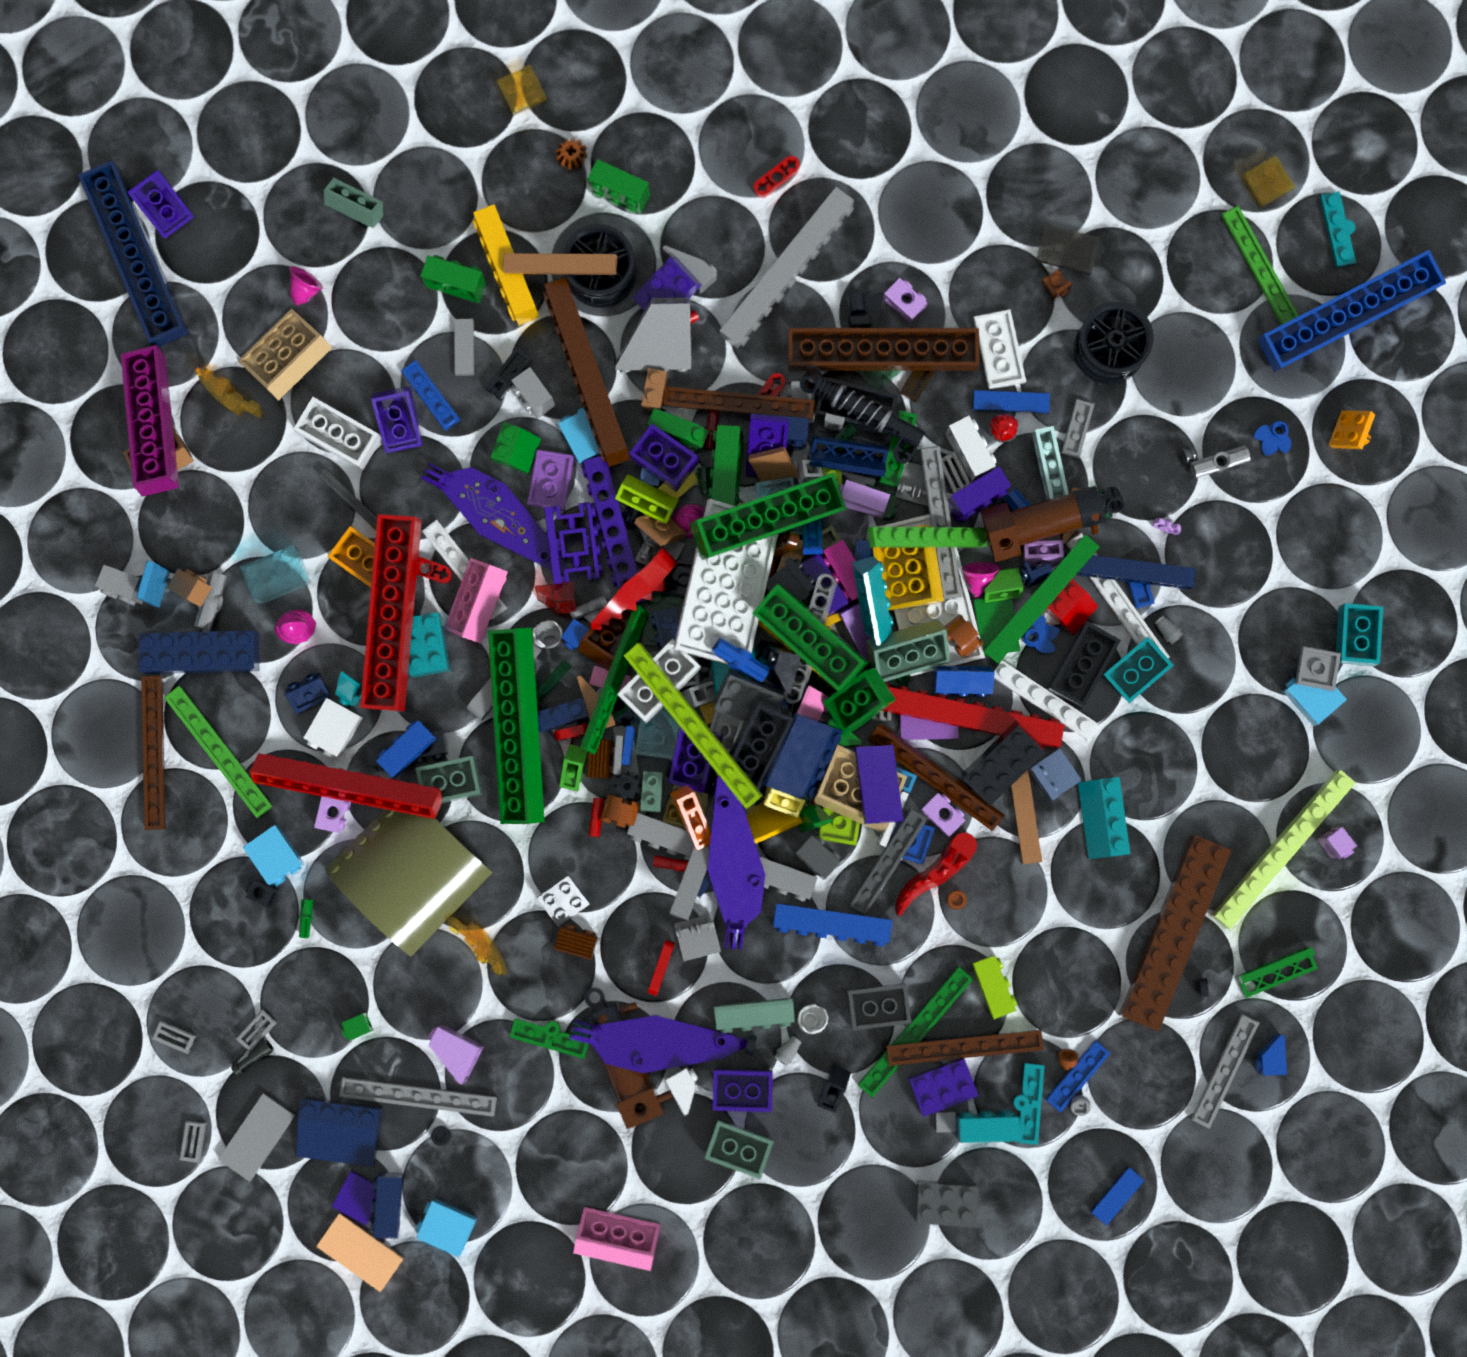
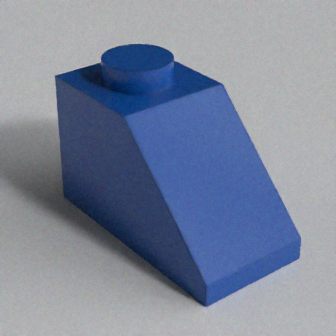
[1255,1034,1287,1076]

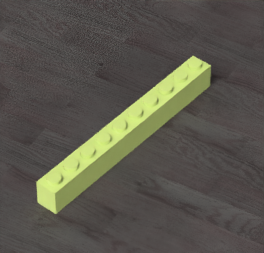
[1210,770,1356,929]

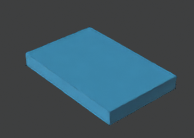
[137,561,170,608]

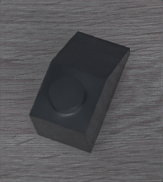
[817,1065,851,1113]

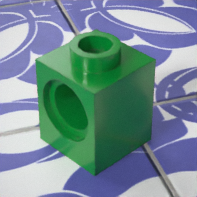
[341,1012,374,1041]

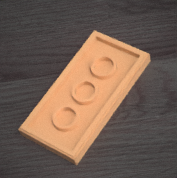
[316,1213,404,1292]

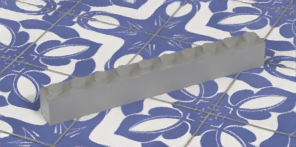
[720,187,854,349]
[627,813,818,902]

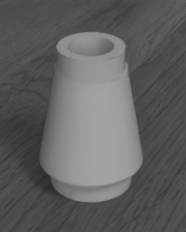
[1155,616,1183,644]
[774,1036,801,1066]

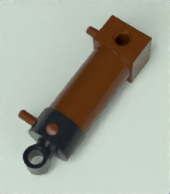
[980,485,1125,562]
[582,987,674,1130]

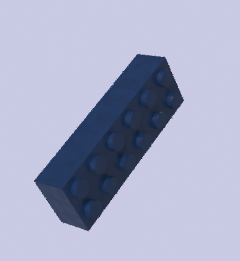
[139,630,259,674]

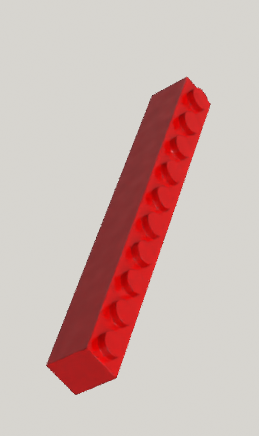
[882,683,1065,748]
[249,753,443,819]

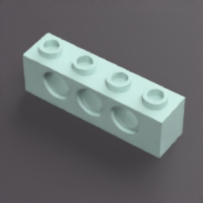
[1032,426,1069,500]

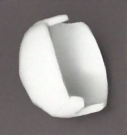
[797,1004,828,1034]

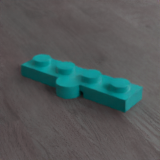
[1319,191,1356,268]
[1013,1063,1044,1145]

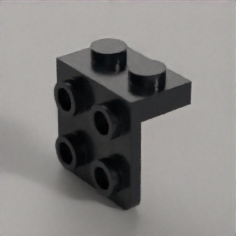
[766,557,816,602]

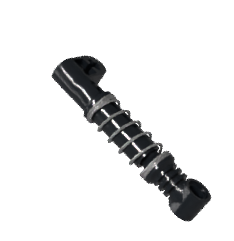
[800,369,926,464]

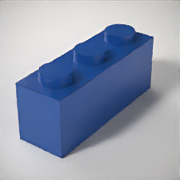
[933,666,995,697]
[376,720,437,779]

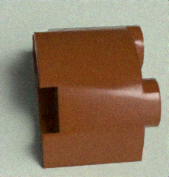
[944,614,984,658]
[599,795,640,828]

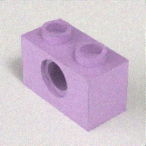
[883,278,927,324]
[1023,540,1064,569]
[920,793,966,837]
[314,797,351,833]
[1317,827,1357,859]

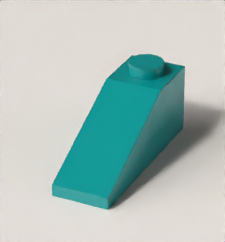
[335,672,362,707]

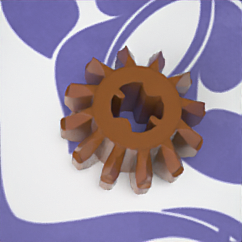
[555,137,587,170]

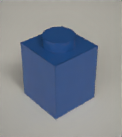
[561,619,589,650]

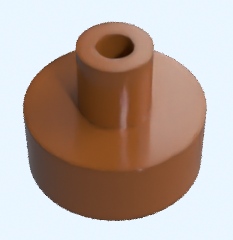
[1058,1049,1078,1070]

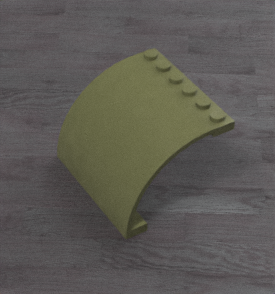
[325,809,493,957]

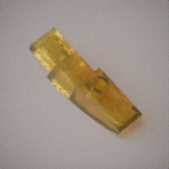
[195,367,264,419]
[447,916,509,976]

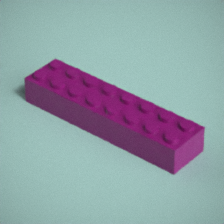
[121,345,179,497]

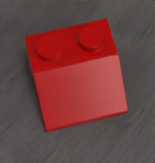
[1045,579,1098,635]

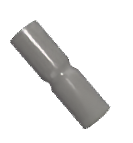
[569,595,607,620]

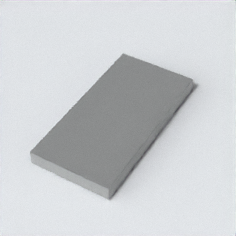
[218,1093,296,1182]

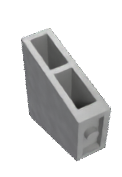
[615,298,691,372]

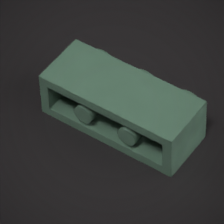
[324,178,383,229]

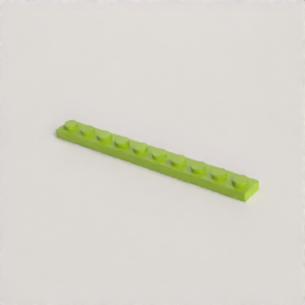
[624,643,763,809]

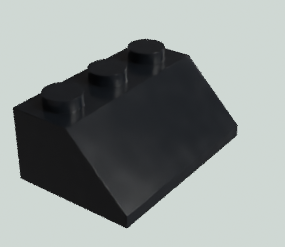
[755,640,801,693]

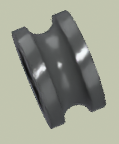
[1180,445,1196,464]

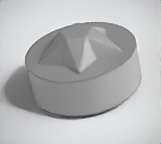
[1071,1095,1091,1116]

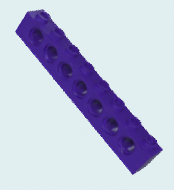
[581,456,646,605]

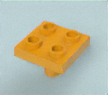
[1329,410,1375,449]

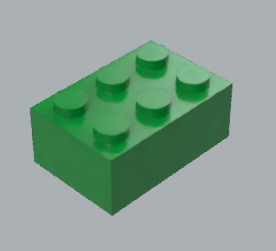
[587,159,650,215]
[420,255,486,303]
[823,668,896,734]

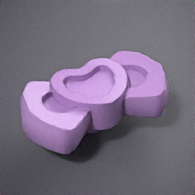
[1153,518,1181,535]

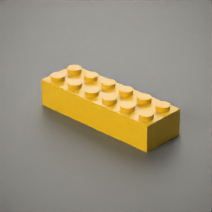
[472,204,539,326]

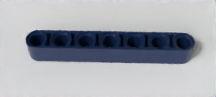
[1064,552,1196,589]

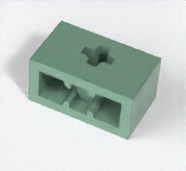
[640,771,664,813]

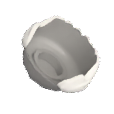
[532,620,563,649]

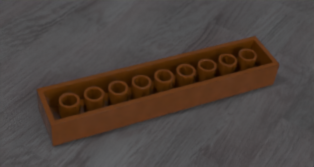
[543,277,630,467]
[788,328,979,371]
[1119,835,1231,1032]

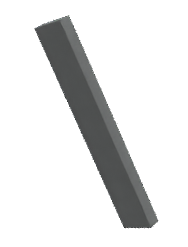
[849,807,928,915]

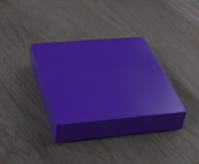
[332,1170,376,1225]

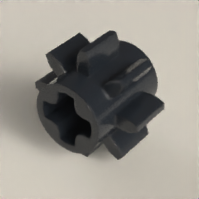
[623,506,646,526]

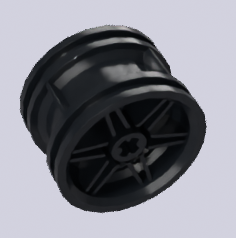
[562,224,637,308]
[1073,301,1154,384]

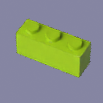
[615,474,679,524]
[971,955,1017,1019]

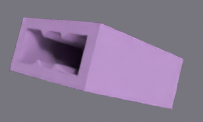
[840,480,890,519]

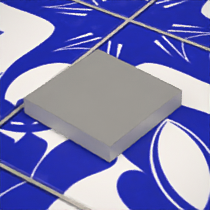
[1295,646,1341,691]

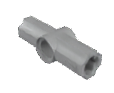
[1190,445,1250,479]
[194,572,227,631]

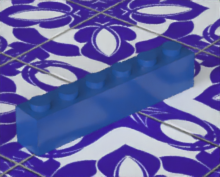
[773,904,892,946]

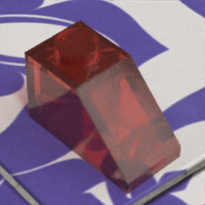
[535,582,576,613]

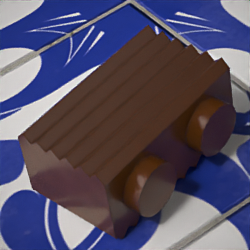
[586,739,615,779]
[554,924,599,960]

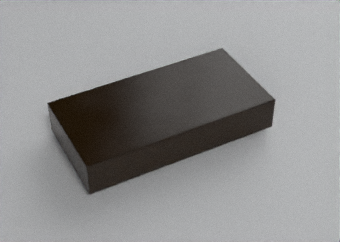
[900,371,935,403]

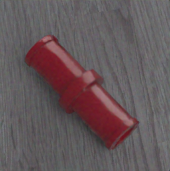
[703,411,720,451]

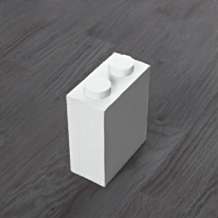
[304,698,363,759]

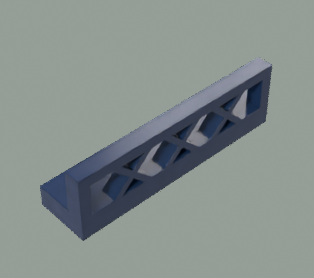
[809,436,889,477]

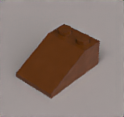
[577,609,631,671]

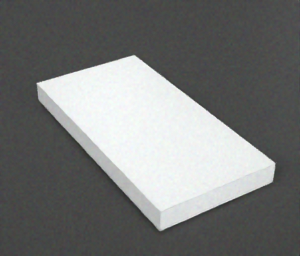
[973,309,1026,390]

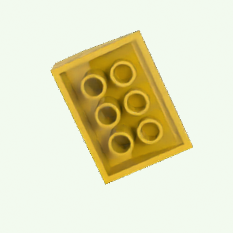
[873,525,944,611]

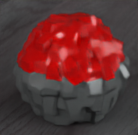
[988,413,1018,443]

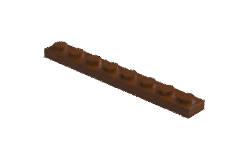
[663,386,815,420]
[141,676,166,830]
[868,723,1005,831]
[886,1030,1044,1066]

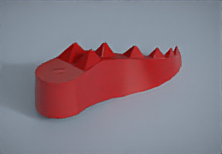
[591,547,678,630]
[895,833,977,916]

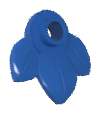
[1254,421,1291,456]
[1022,616,1060,653]

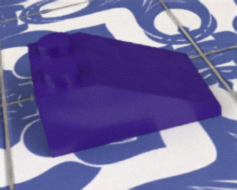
[128,168,194,239]
[371,386,423,453]

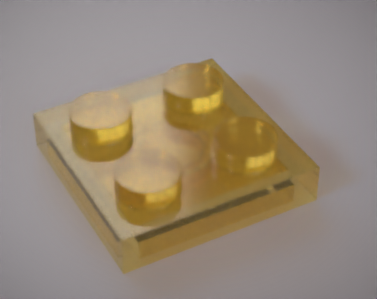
[497,65,547,116]
[1242,156,1295,207]

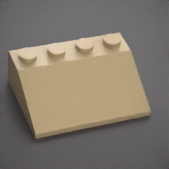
[238,309,332,401]
[812,745,907,833]

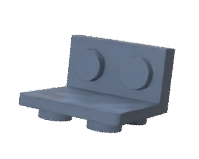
[1028,749,1081,802]

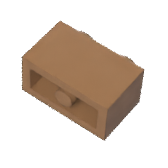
[641,368,668,412]
[167,568,212,607]

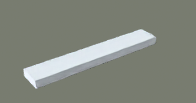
[422,519,507,620]

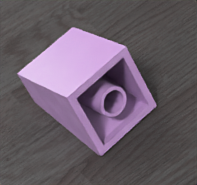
[428,1025,484,1084]

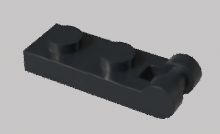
[485,347,532,401]

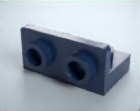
[1020,561,1053,588]
[650,607,679,649]
[285,672,331,714]

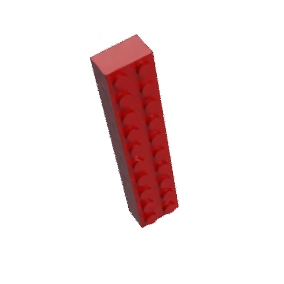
[360,514,422,712]

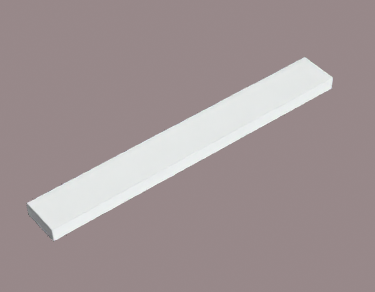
[1065,533,1170,658]

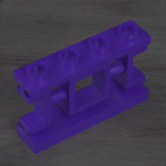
[544,502,603,584]

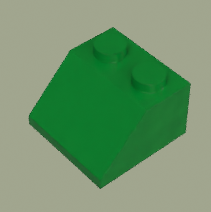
[491,422,541,474]

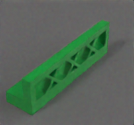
[1236,947,1318,998]

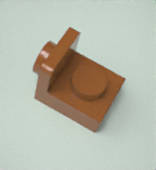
[1042,269,1073,299]

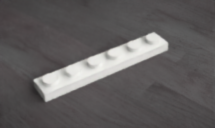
[994,660,1098,740]

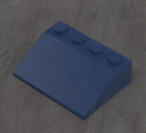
[763,713,843,801]
[296,1097,383,1167]

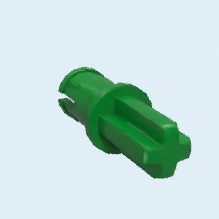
[298,899,314,938]

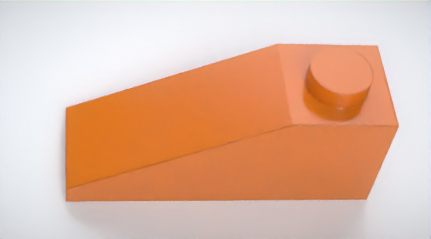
[670,785,711,850]

